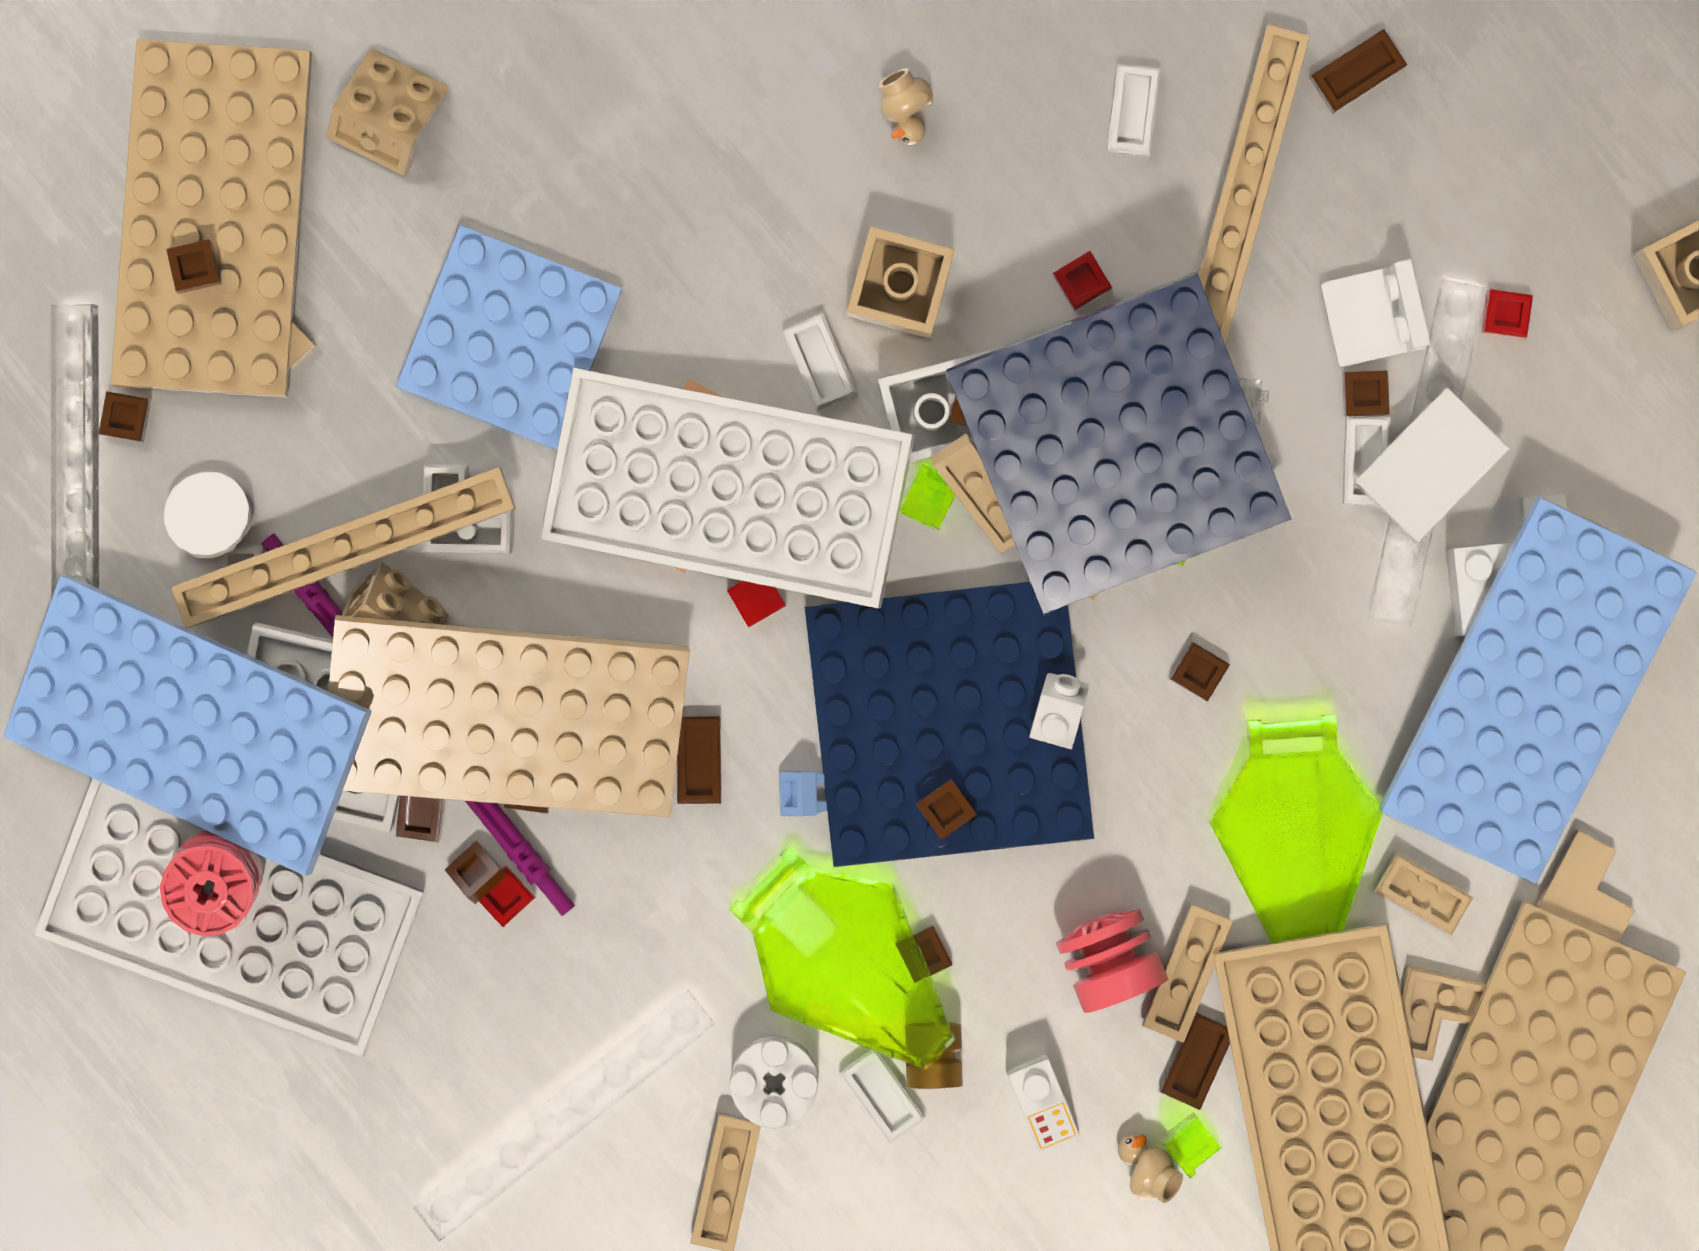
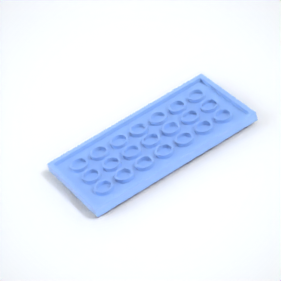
[1379,496,1697,884]
[3,575,372,876]

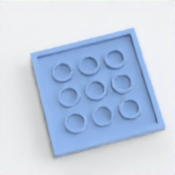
[396,225,623,450]

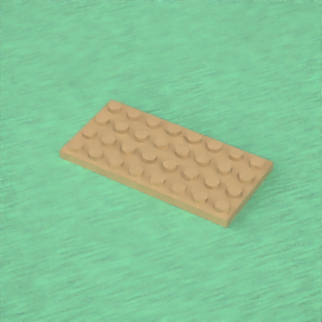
[111,39,312,398]
[328,615,690,817]
[1426,901,1686,1251]
[1213,923,1451,1251]

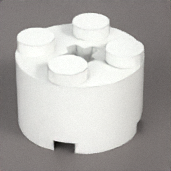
[730,1036,818,1129]

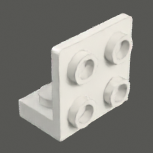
[1320,259,1431,367]

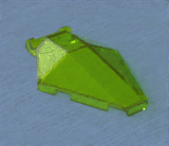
[1208,714,1383,943]
[729,846,955,1070]

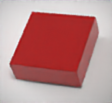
[1052,251,1113,311]
[1482,289,1533,340]
[727,581,786,628]
[479,865,536,927]

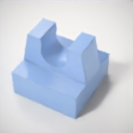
[779,772,827,816]

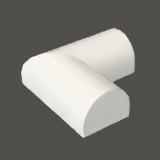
[422,465,514,554]

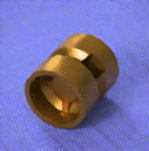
[905,1022,963,1089]

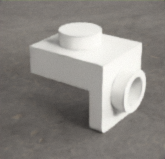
[1029,673,1089,749]

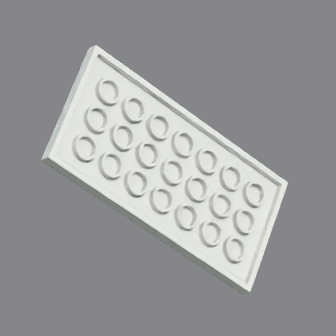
[540,368,915,608]
[34,778,424,1057]

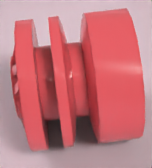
[160,831,263,936]
[1056,909,1169,1013]

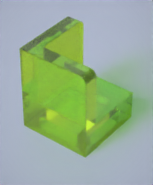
[900,464,956,531]
[1159,1112,1222,1179]

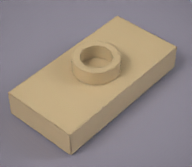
[1374,853,1473,935]

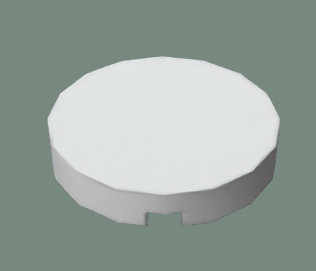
[163,472,252,559]

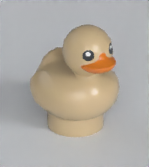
[878,68,933,145]
[1118,1134,1183,1203]

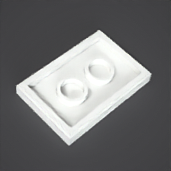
[1354,388,1510,543]

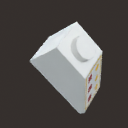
[1006,1054,1079,1152]

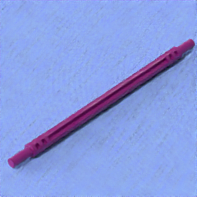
[261,533,576,916]

